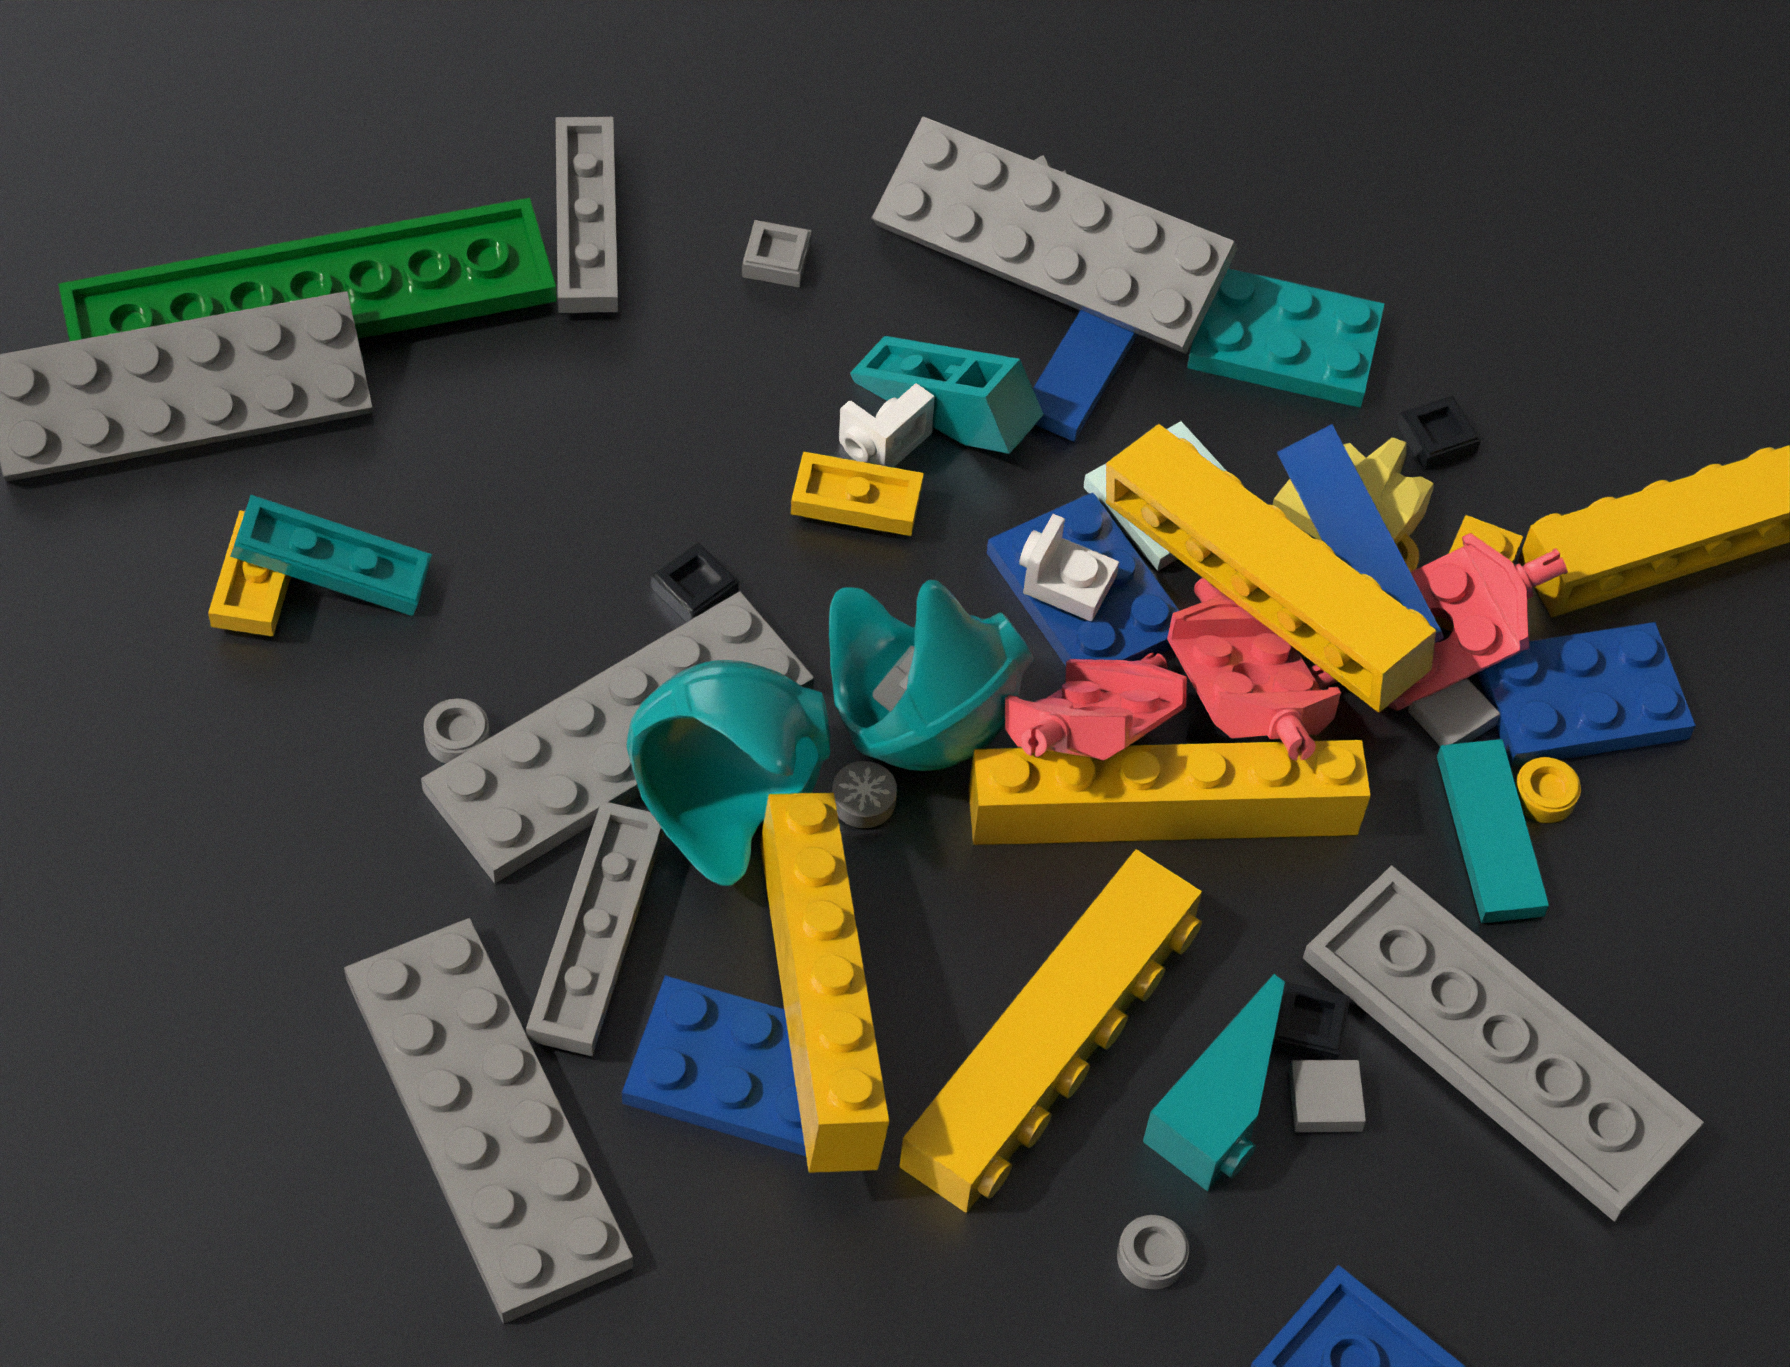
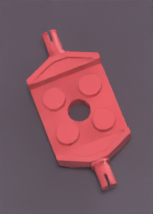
[1308,533,1568,711]
[1167,578,1341,761]
[1005,653,1187,761]

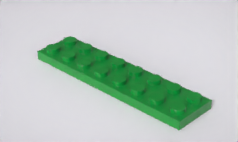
[58,198,557,341]

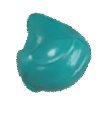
[829,579,1034,771]
[626,660,831,886]

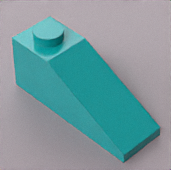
[850,336,1043,454]
[1143,974,1285,1192]

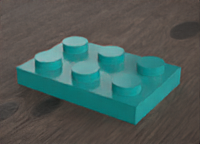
[1187,268,1385,408]

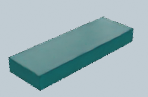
[230,495,432,616]
[1437,739,1549,923]

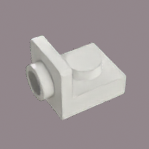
[839,383,935,468]
[1019,514,1119,622]

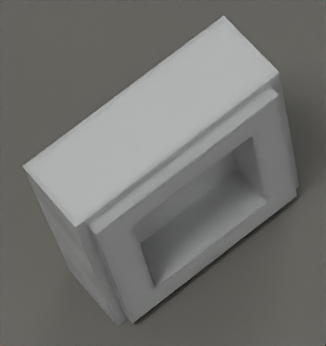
[742,220,812,288]
[1408,678,1500,746]
[1288,1060,1366,1132]

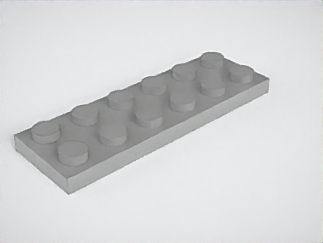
[872,116,1238,354]
[0,291,373,482]
[421,591,814,883]
[1303,865,1704,1222]
[344,918,633,1324]

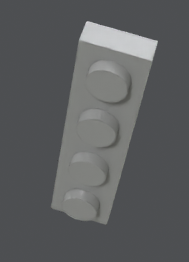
[556,117,618,313]
[526,801,664,1056]

